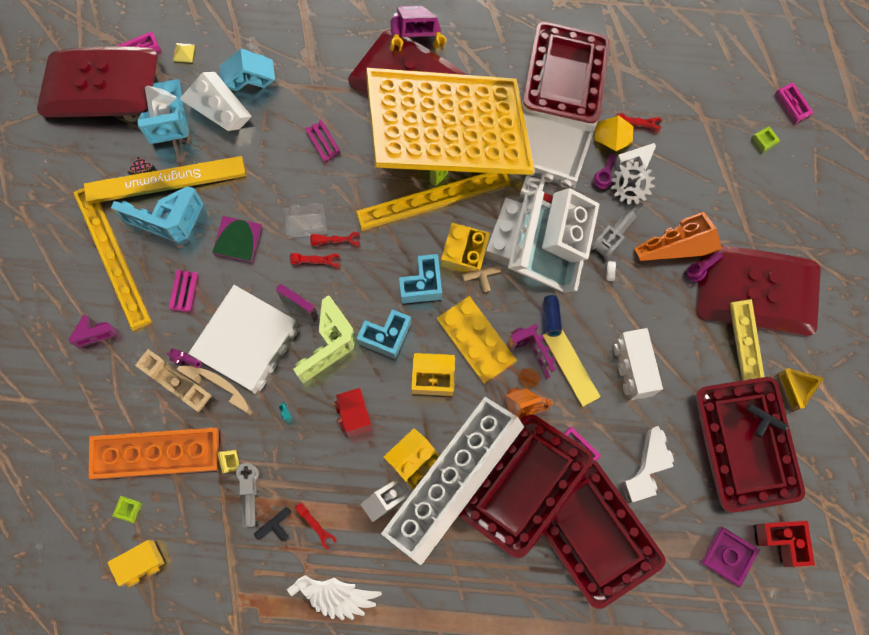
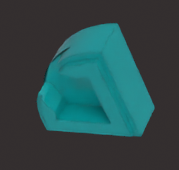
[278,402,294,424]

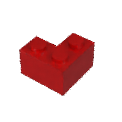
[334,388,373,438]
[756,521,815,567]

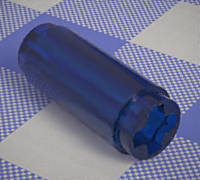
[543,295,562,337]

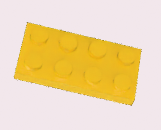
[436,296,517,385]

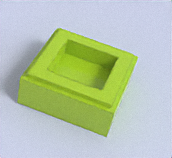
[752,126,780,152]
[112,496,142,523]

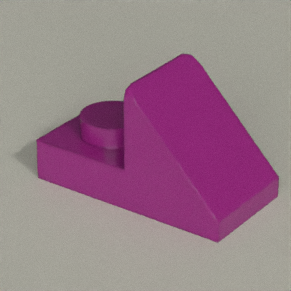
[69,314,117,347]

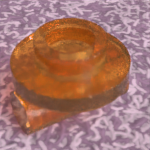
[519,368,541,388]

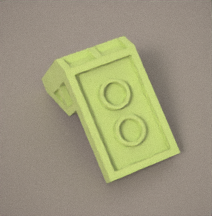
[293,295,356,383]

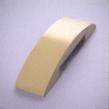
[135,349,212,413]
[177,366,252,415]

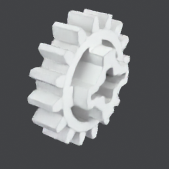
[611,161,655,204]

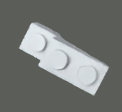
[621,426,674,503]

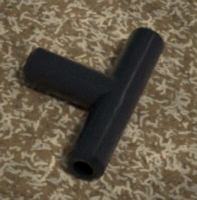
[747,404,788,438]
[254,507,292,542]

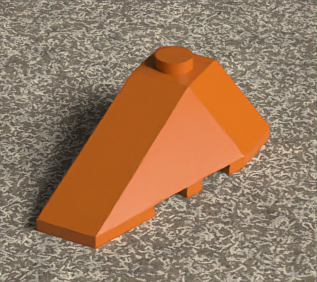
[634,212,722,261]
[504,387,553,419]

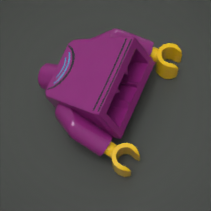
[390,6,447,51]

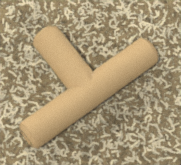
[462,264,502,292]

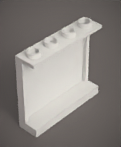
[522,101,598,189]
[188,285,299,394]

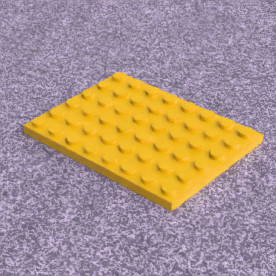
[366,68,534,175]

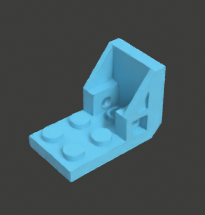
[138,79,189,144]
[111,186,204,242]

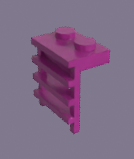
[507,323,556,379]

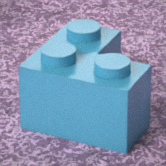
[219,49,275,91]
[399,254,442,304]
[356,309,411,360]

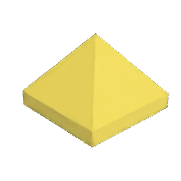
[173,43,195,63]
[218,450,240,473]

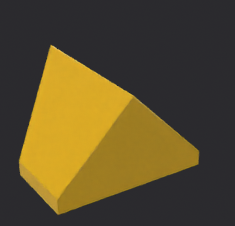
[594,116,633,151]
[778,368,825,412]

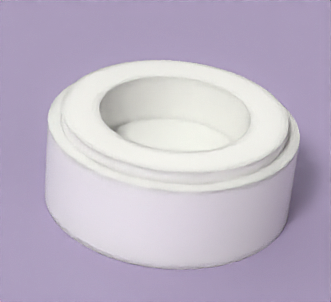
[606,261,616,281]

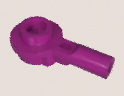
[593,154,617,189]
[687,251,723,282]
[167,348,201,368]

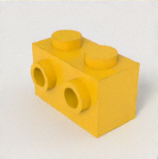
[107,540,165,588]

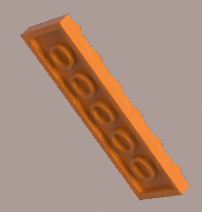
[88,428,219,480]

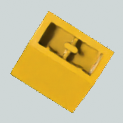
[441,223,490,272]
[412,353,455,396]
[383,429,440,491]

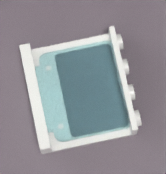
[508,189,584,293]

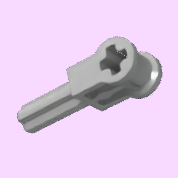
[591,210,636,260]
[236,463,259,528]

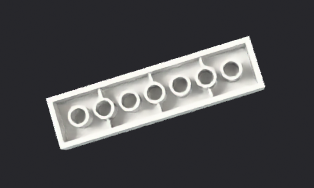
[381,397,524,565]

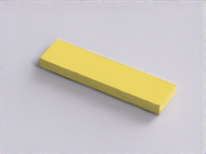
[729,299,764,381]
[543,326,601,407]

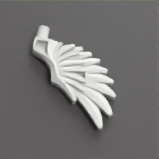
[287,575,382,620]

